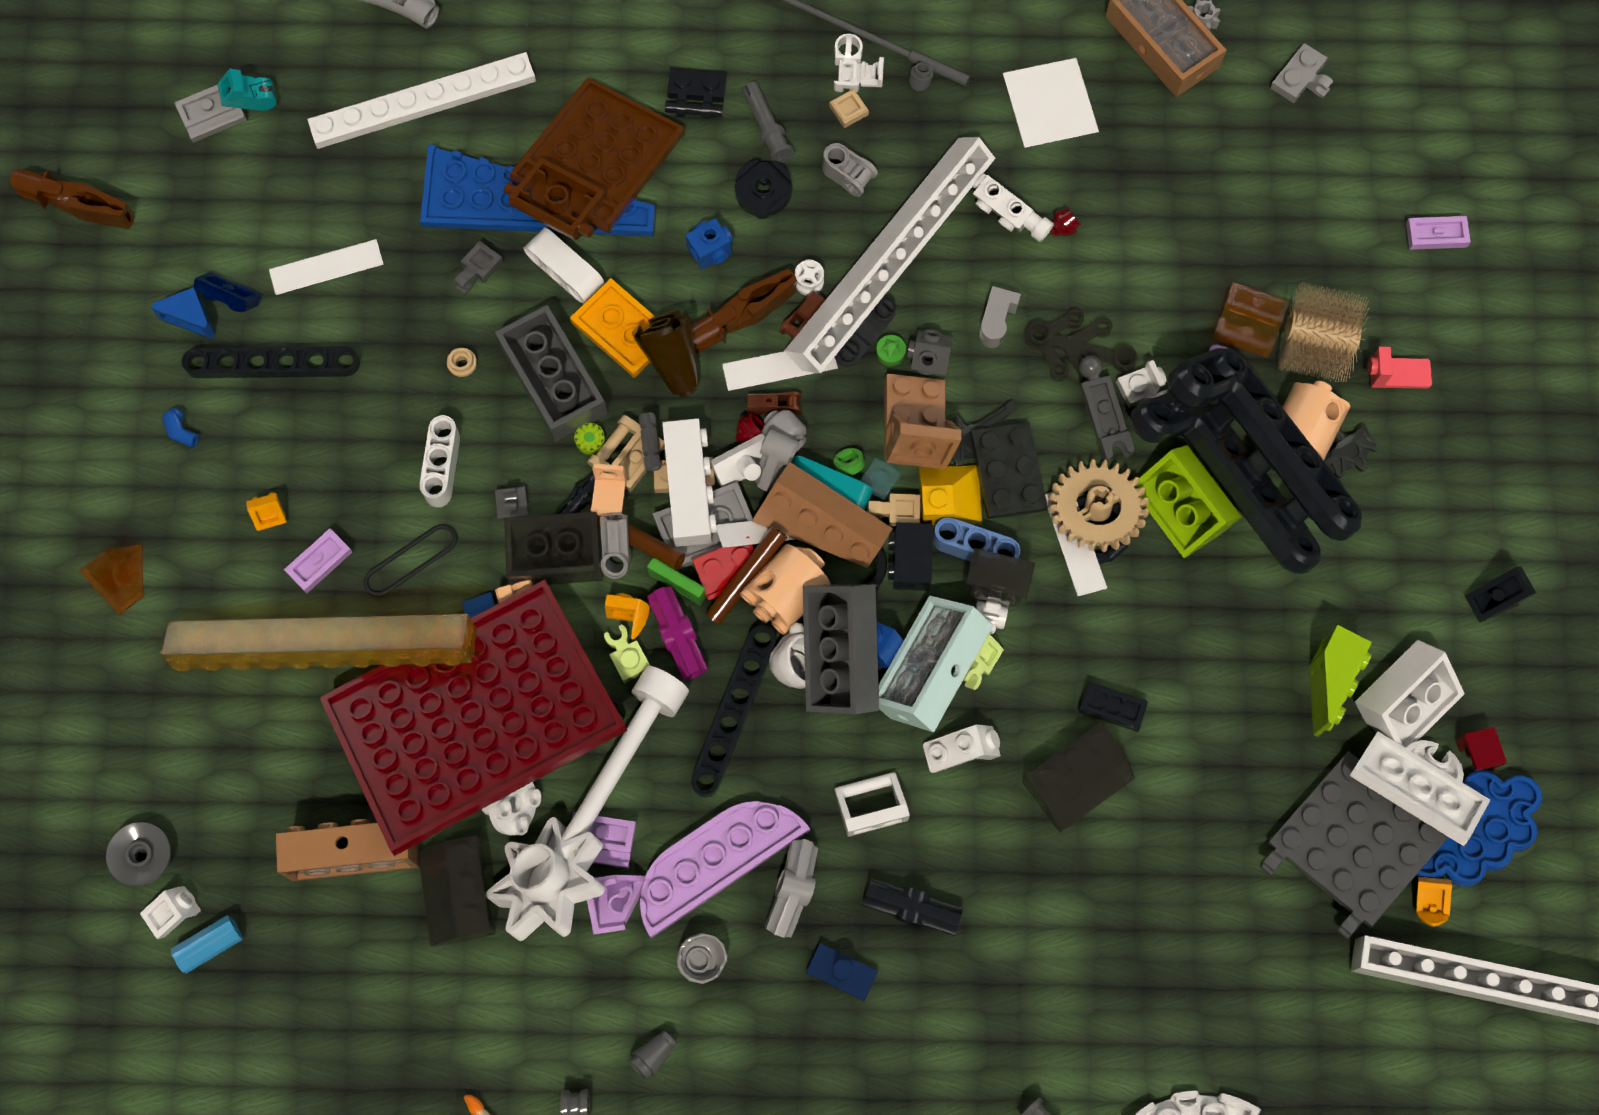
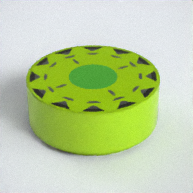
[574,423,605,455]

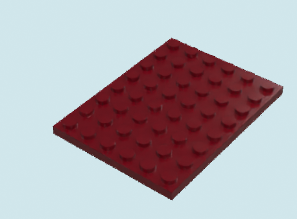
[319,580,628,856]

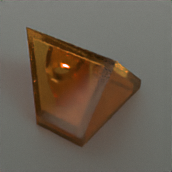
[79,544,144,616]

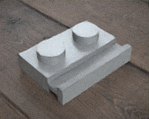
[174,85,247,143]

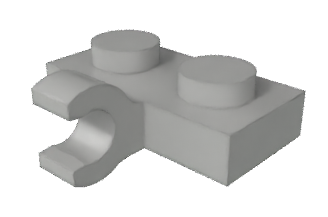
[1270,43,1333,103]

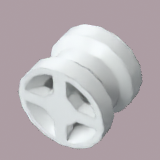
[795,260,824,296]

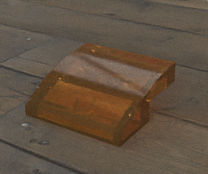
[1213,282,1289,358]

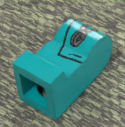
[218,68,277,111]

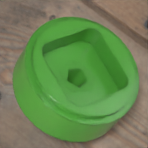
[876,335,906,366]
[834,448,865,476]

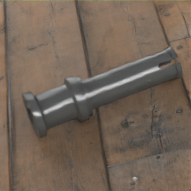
[742,82,795,164]

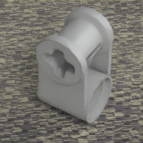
[822,143,878,197]

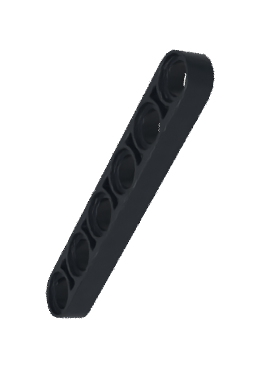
[181,346,360,378]
[691,625,776,798]

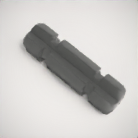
[639,412,661,471]

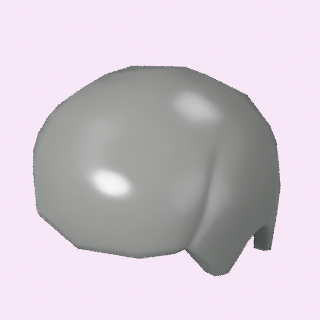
[676,933,728,984]

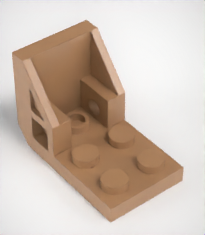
[884,374,961,469]

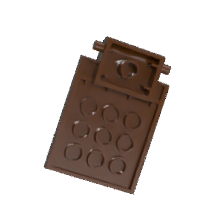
[504,77,684,240]

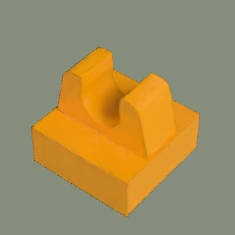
[246,492,287,531]

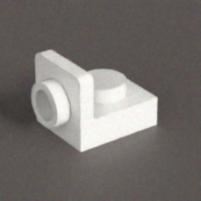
[1116,360,1166,408]
[140,886,201,939]

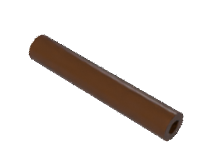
[586,508,685,570]
[706,526,787,625]

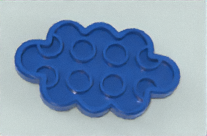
[1414,771,1542,887]

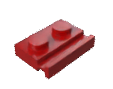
[691,536,754,600]

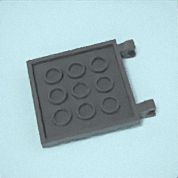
[1261,751,1448,940]

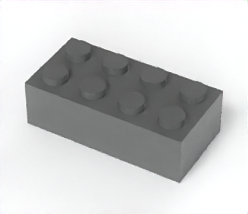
[494,305,608,442]
[803,584,879,714]

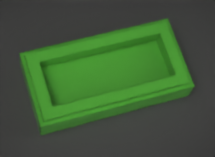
[647,558,706,606]

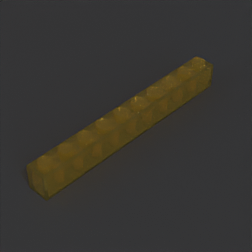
[161,614,477,671]

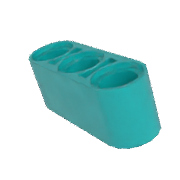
[791,456,873,510]

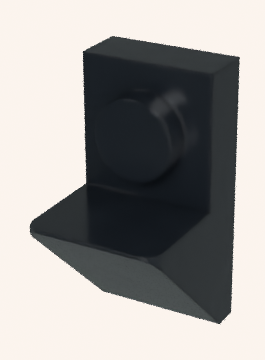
[1465,566,1536,622]

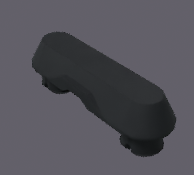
[835,298,895,367]

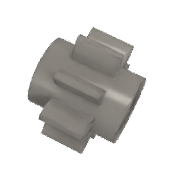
[1188,0,1220,31]

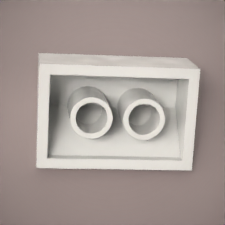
[1355,640,1465,748]

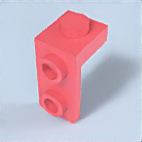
[1367,347,1432,389]

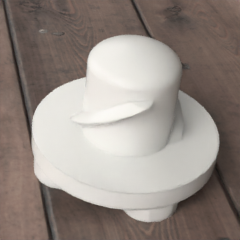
[482,782,541,835]

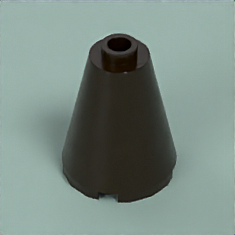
[632,310,700,397]

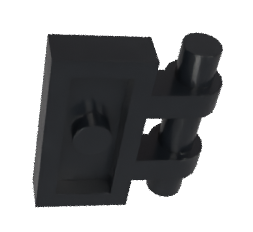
[665,67,727,119]

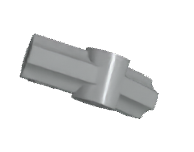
[765,839,818,938]

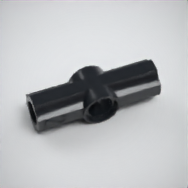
[863,878,963,936]

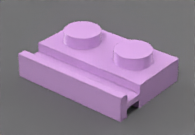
[572,812,636,869]

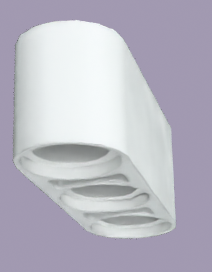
[523,228,604,303]
[420,415,460,507]

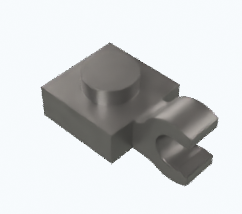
[454,241,503,295]

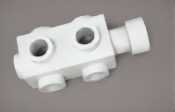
[973,173,1054,242]

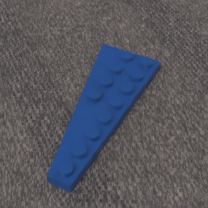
[420,145,656,237]

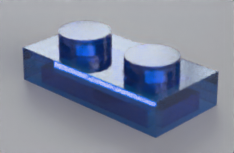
[193,272,261,312]

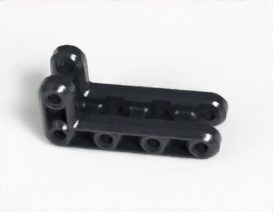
[1131,348,1362,574]

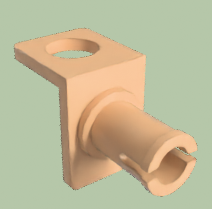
[591,464,626,516]

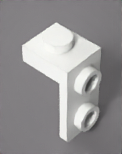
[923,724,1001,773]

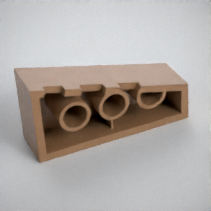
[752,462,893,568]

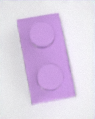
[1406,216,1471,250]
[284,528,352,593]

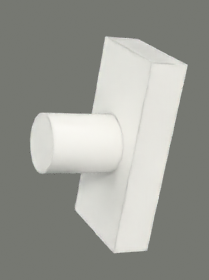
[710,433,766,487]

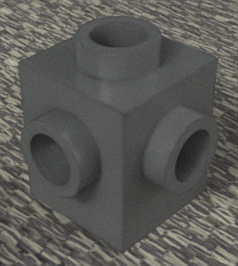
[907,330,953,375]

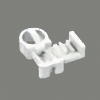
[834,34,884,92]

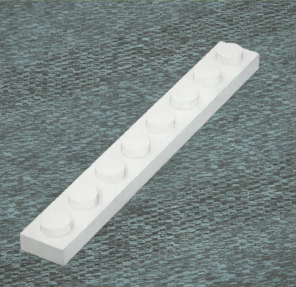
[307,52,536,149]

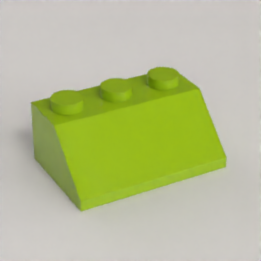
[1135,445,1242,558]

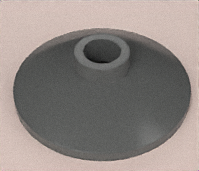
[106,822,171,886]

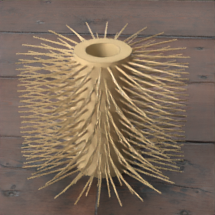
[1278,282,1369,384]

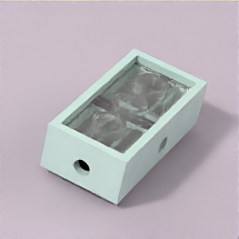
[878,595,993,732]

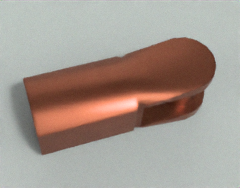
[779,291,825,341]
[748,391,802,415]

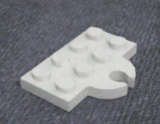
[1350,731,1490,846]

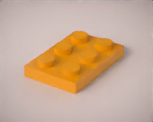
[570,278,655,378]

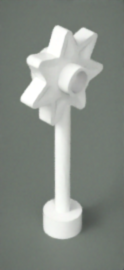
[486,666,689,941]

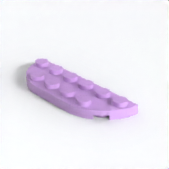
[640,801,810,938]

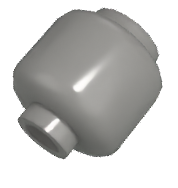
[762,410,806,452]

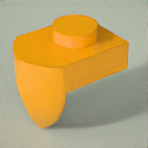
[605,593,650,639]
[1416,877,1452,927]

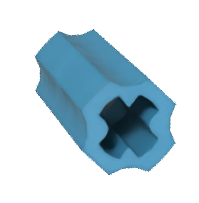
[170,915,243,974]

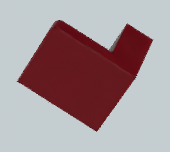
[1455,726,1507,771]

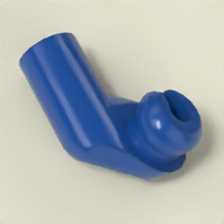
[162,408,199,448]

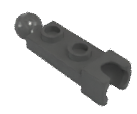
[1079,355,1135,463]

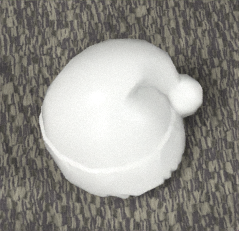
[769,623,805,689]

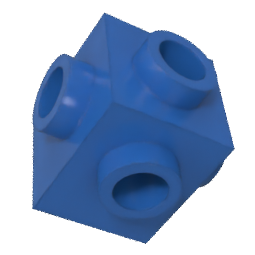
[685,218,733,270]

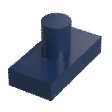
[806,943,878,1002]

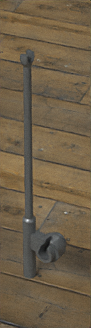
[782,0,970,91]

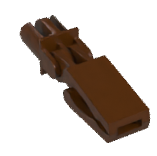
[10,168,135,229]
[691,269,797,353]

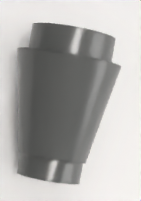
[628,1030,677,1080]

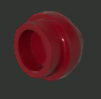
[1050,207,1081,236]
[735,413,764,443]

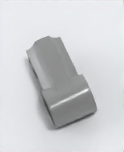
[754,429,799,491]
[600,513,632,579]

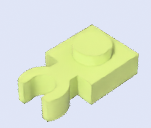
[604,624,650,684]
[963,634,1004,690]

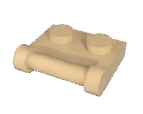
[587,415,665,492]

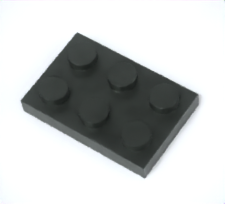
[969,422,1048,519]

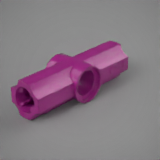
[647,586,708,681]

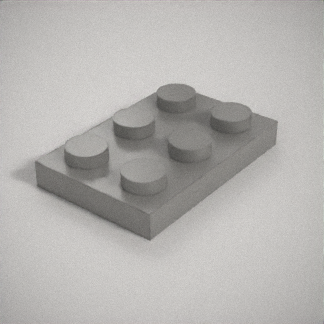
[653,482,753,571]

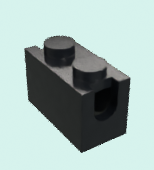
[887,522,933,591]

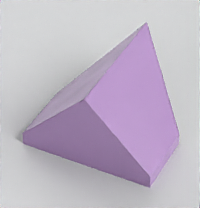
[587,875,645,935]

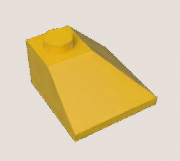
[918,465,982,526]

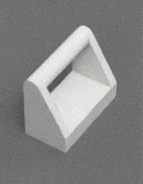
[834,772,910,837]

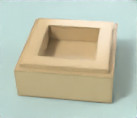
[829,89,869,128]

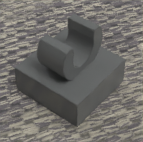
[495,486,529,522]

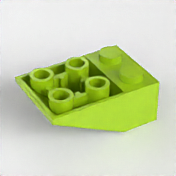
[1309,625,1372,737]

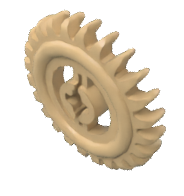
[1049,459,1149,552]

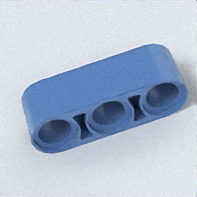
[933,517,1020,572]

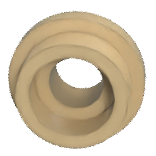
[447,348,477,377]

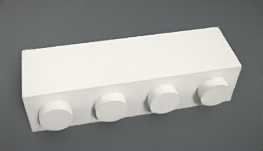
[662,418,717,547]

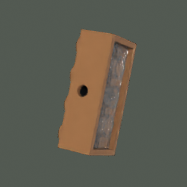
[1105,0,1227,97]
[276,819,419,881]

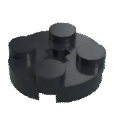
[734,160,792,219]

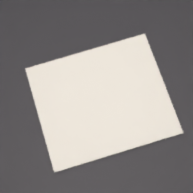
[1003,58,1099,147]

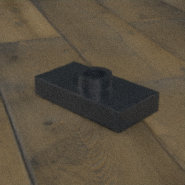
[1078,681,1148,732]

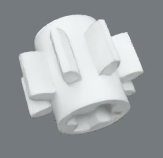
[975,595,1008,635]

